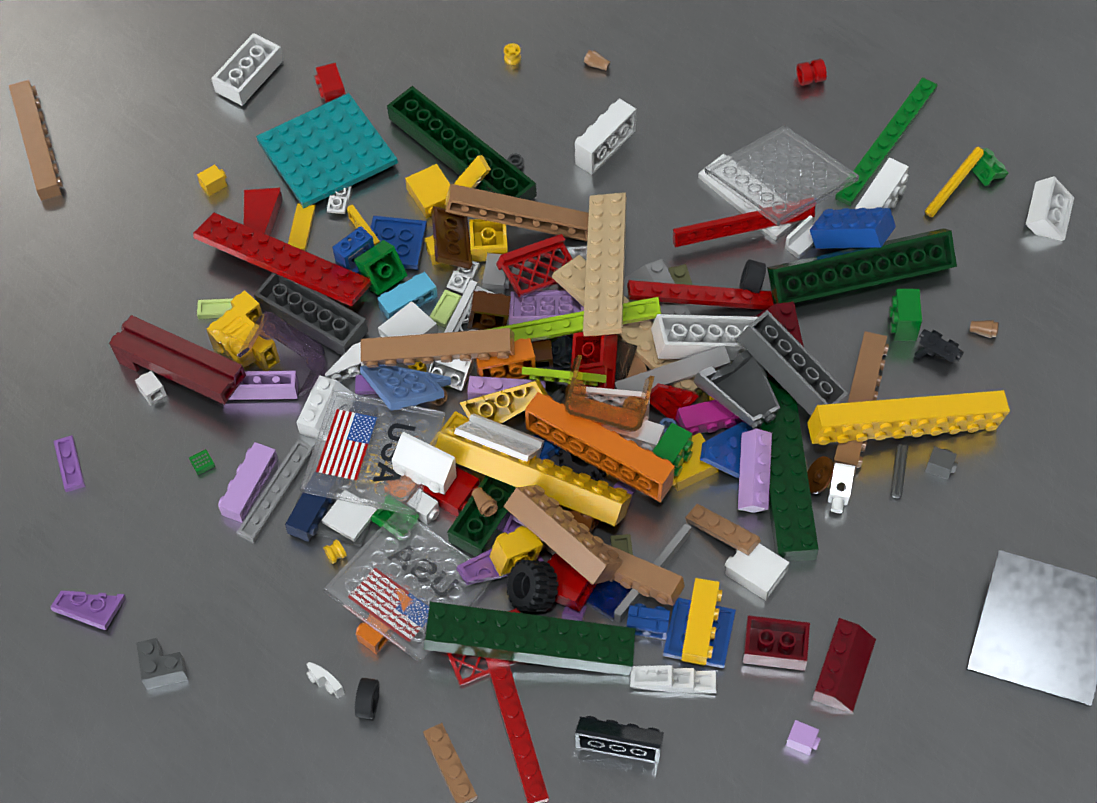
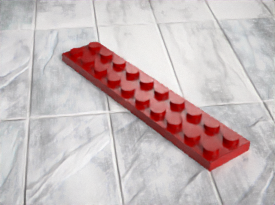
[193,212,371,306]

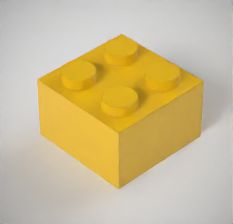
[469,219,508,262]
[489,526,543,576]

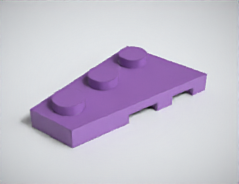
[50,591,126,630]

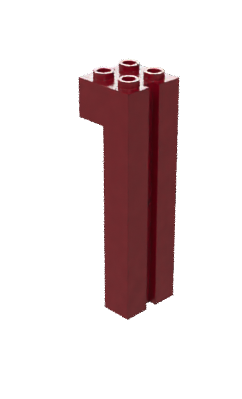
[109,315,246,404]

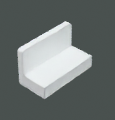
[785,215,814,259]

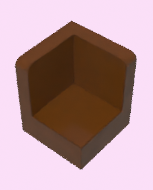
[532,340,553,368]

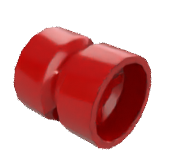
[796,59,827,86]

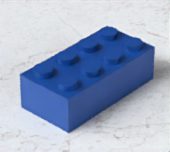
[809,207,896,249]

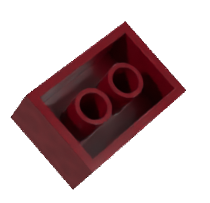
[743,615,810,671]

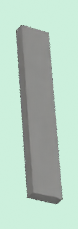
[615,345,731,399]
[236,439,315,543]
[614,524,692,624]

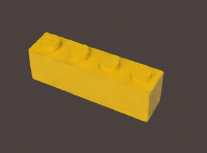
[681,578,723,665]

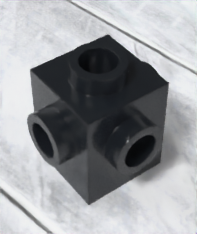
[551,335,573,368]

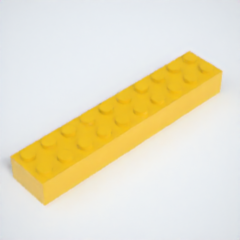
[807,390,1010,445]
[435,424,632,526]

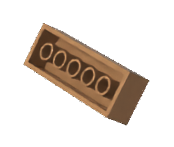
[504,485,623,585]

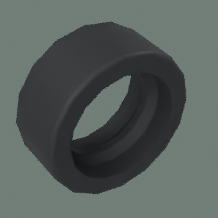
[355,678,379,719]

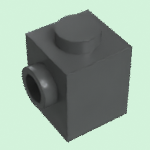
[925,446,958,479]

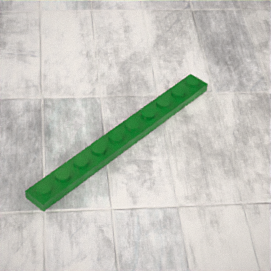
[835,77,938,207]

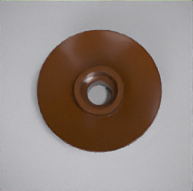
[807,456,834,494]

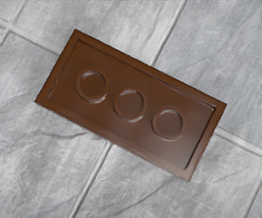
[431,206,472,269]

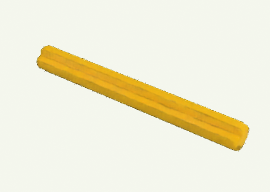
[925,146,984,218]

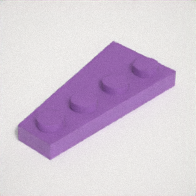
[457,549,544,585]

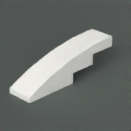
[630,665,717,693]

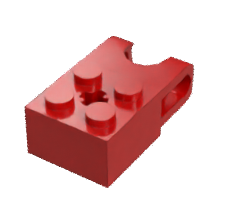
[571,332,618,396]

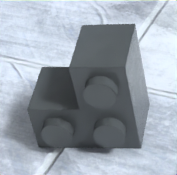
[136,638,188,689]

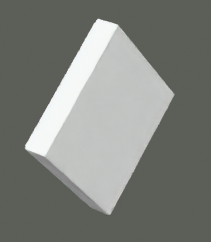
[322,490,377,542]

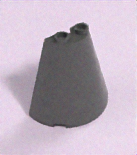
[694,350,780,429]

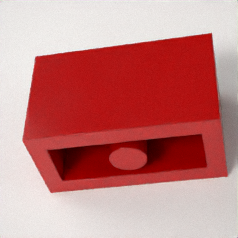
[314,63,346,103]

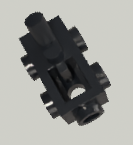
[914,329,964,364]

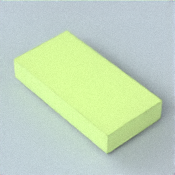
[429,290,462,328]
[197,298,233,319]

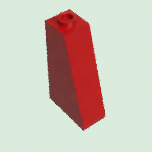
[244,188,283,236]

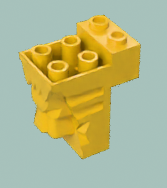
[206,290,280,371]

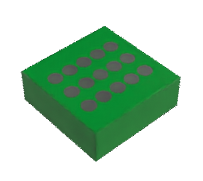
[189,449,215,475]

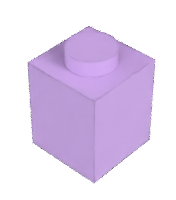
[786,720,821,755]

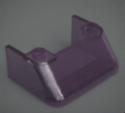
[237,312,325,397]

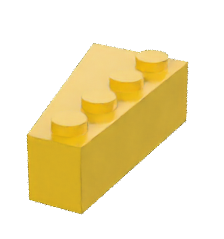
[460,379,548,424]

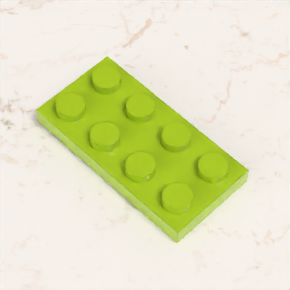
[522,367,606,386]

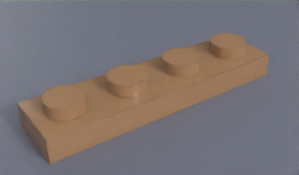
[685,504,761,556]
[423,723,478,803]

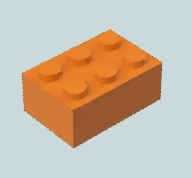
[475,338,536,379]

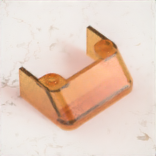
[564,355,655,432]

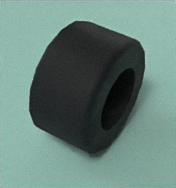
[739,259,766,294]

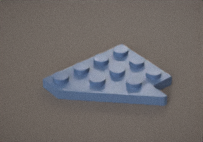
[360,364,451,411]

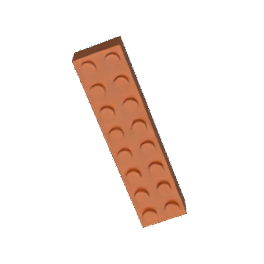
[525,392,675,503]

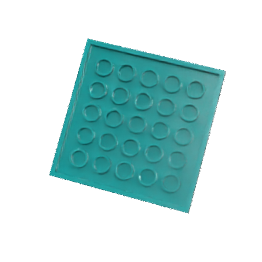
[256,93,398,208]

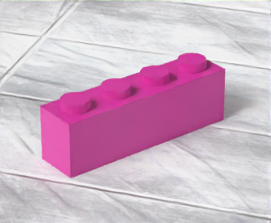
[675,400,746,436]

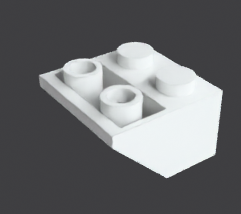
[428,358,475,391]

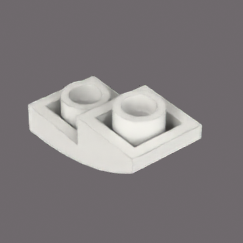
[326,186,352,214]
[447,261,480,294]
[306,662,345,698]

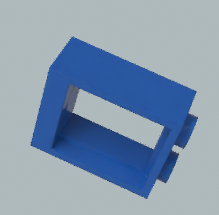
[332,226,374,274]

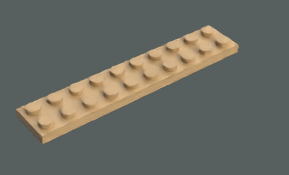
[583,192,627,336]
[552,255,700,392]

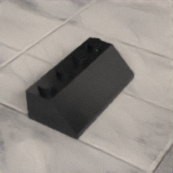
[575,716,664,763]

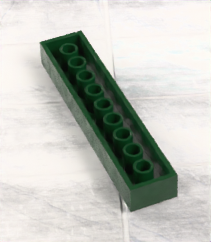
[387,86,537,200]
[767,228,957,304]
[758,377,819,562]
[423,601,635,676]

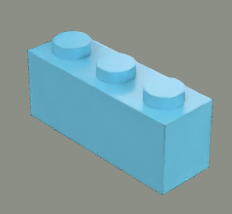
[377,272,438,319]

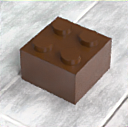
[467,291,511,330]

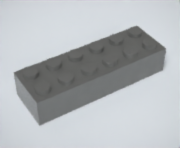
[254,273,368,356]
[736,310,848,416]

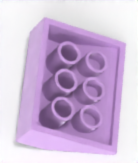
[509,290,584,338]

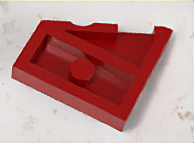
[649,383,699,420]

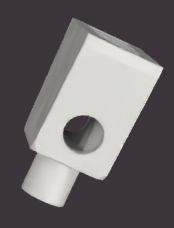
[828,463,855,513]

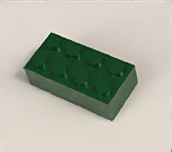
[447,475,516,557]

